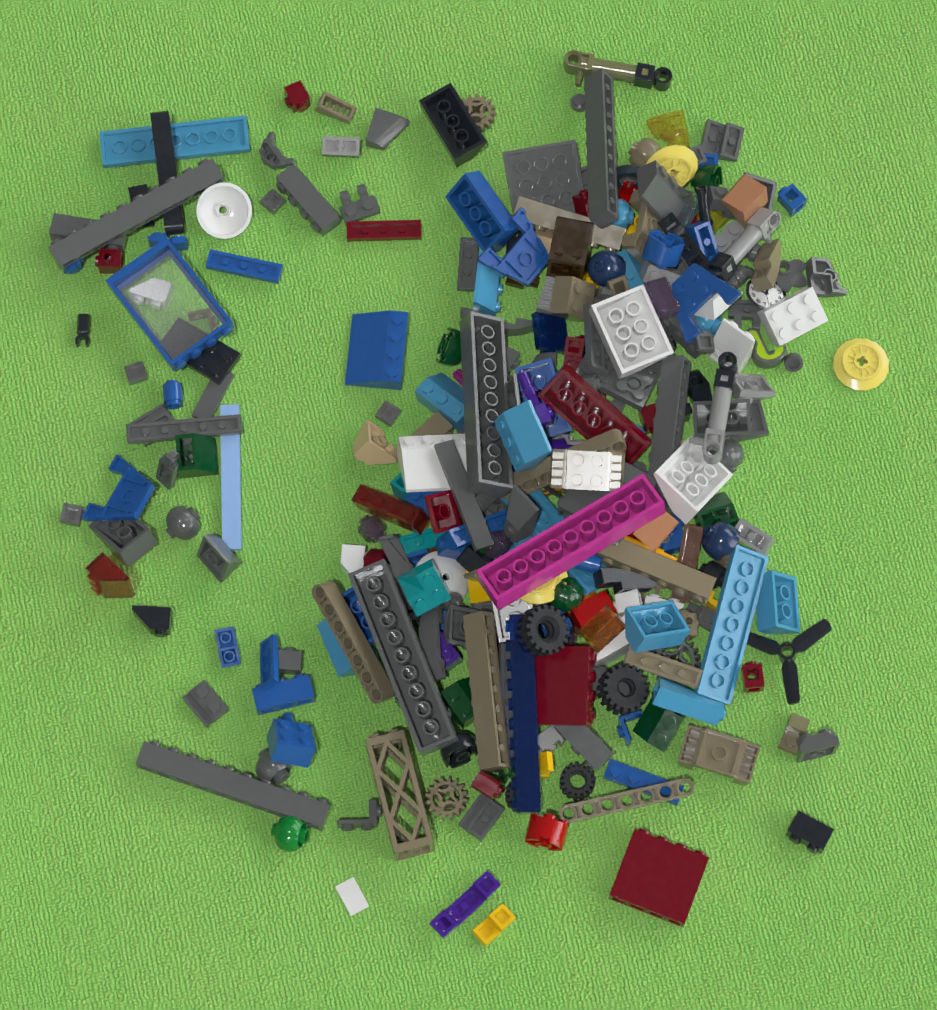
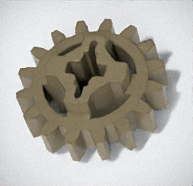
[462,94,496,132]
[425,777,468,821]

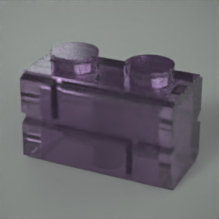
[644,277,680,321]

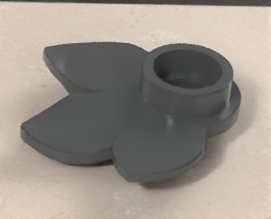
[777,259,807,293]

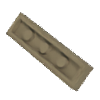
[623,645,703,689]

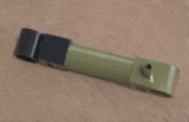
[564,50,672,91]

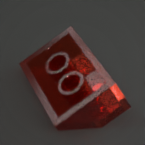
[85,552,135,598]

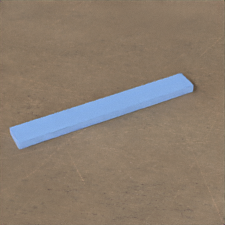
[220,404,242,551]

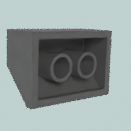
[636,160,687,220]
[693,399,752,438]

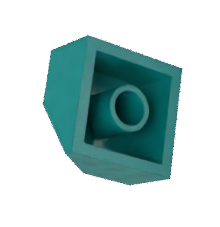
[397,559,452,617]

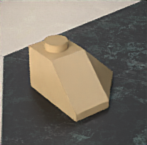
[353,419,397,465]

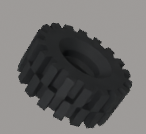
[517,605,569,657]
[596,663,649,716]

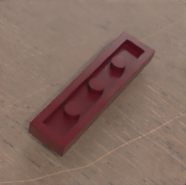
[346,220,421,242]

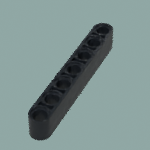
[150,111,184,236]

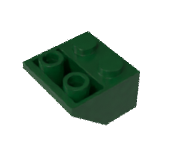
[175,433,218,479]
[693,492,739,529]

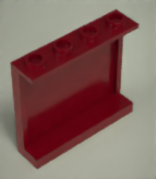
[519,646,597,727]
[608,829,709,927]

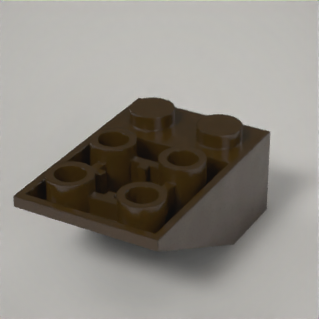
[546,216,594,280]

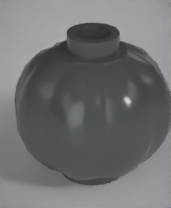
[709,437,744,473]
[165,506,200,540]
[255,748,292,784]

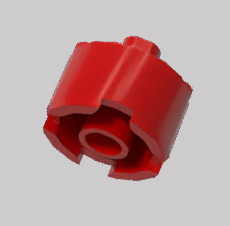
[525,813,569,851]

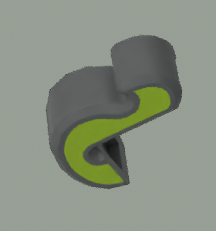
[747,328,787,369]

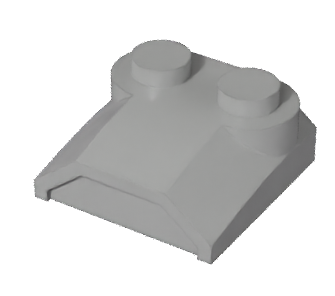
[732,373,776,404]

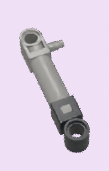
[705,207,781,281]
[689,352,738,465]

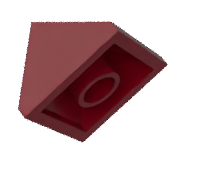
[423,490,462,534]

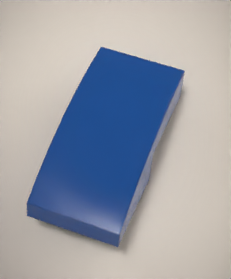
[147,232,188,251]
[214,626,241,668]

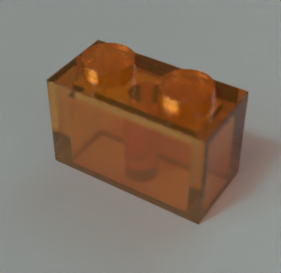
[579,605,625,653]

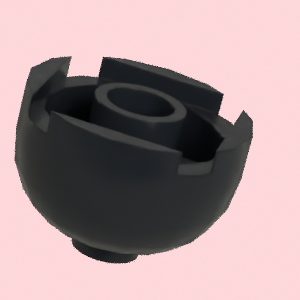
[440,731,478,768]

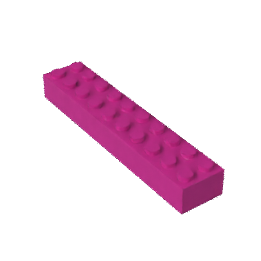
[476,474,665,611]

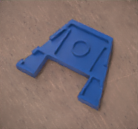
[476,207,549,286]
[667,263,742,343]
[81,454,155,522]

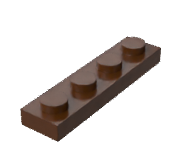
[671,524,705,603]

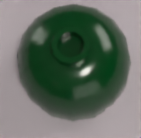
[691,164,723,194]
[436,327,462,366]

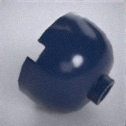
[588,250,626,287]
[702,522,740,561]

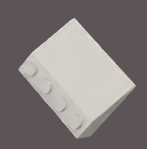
[589,285,674,379]
[397,433,467,493]
[653,436,733,524]

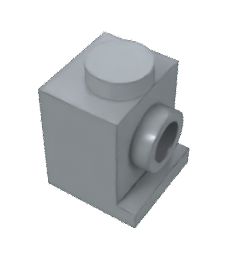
[532,726,564,754]

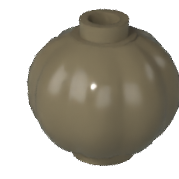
[628,138,660,167]

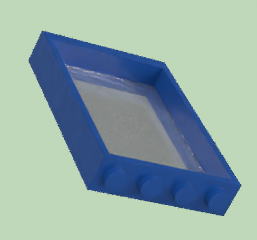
[105,237,234,371]

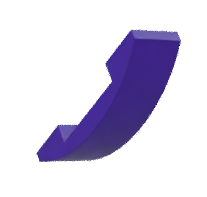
[429,870,501,938]

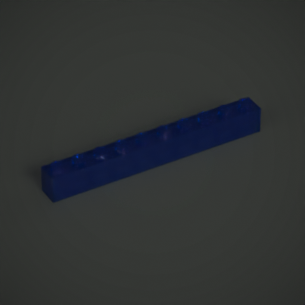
[505,614,541,814]

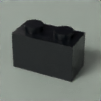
[786,811,834,854]

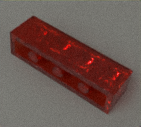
[351,484,429,535]

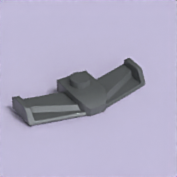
[378,534,414,611]

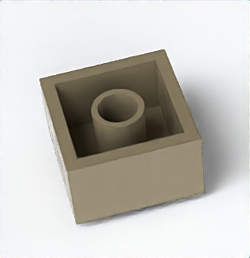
[549,276,596,322]

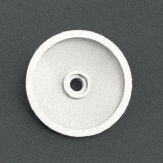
[196,182,252,239]
[415,551,468,609]

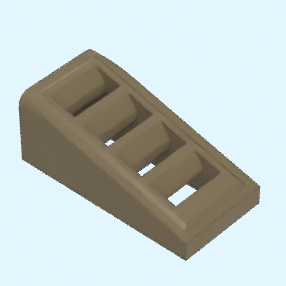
[314,91,357,124]

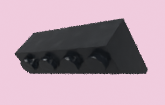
[419,83,487,168]

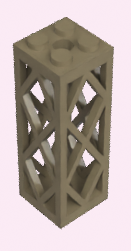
[365,729,434,861]

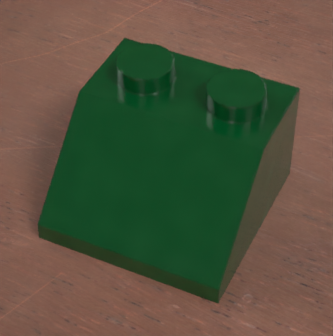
[440,677,474,730]
[633,698,686,752]

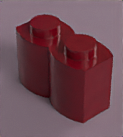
[471,770,505,800]

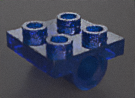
[531,312,568,354]

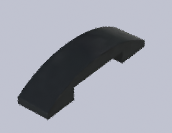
[657,212,711,269]

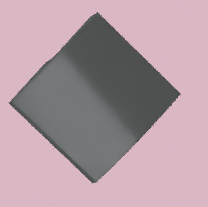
[701,119,744,162]

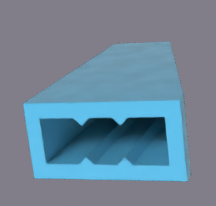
[651,676,726,726]

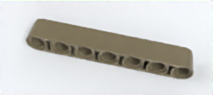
[504,429,627,501]
[312,581,394,704]
[559,778,694,823]

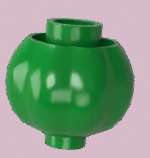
[271,816,309,852]

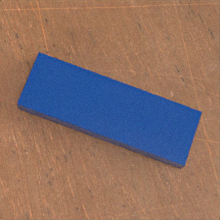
[260,634,279,691]

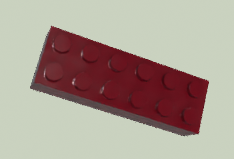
[538,363,651,465]

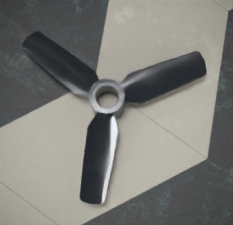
[747,619,832,705]

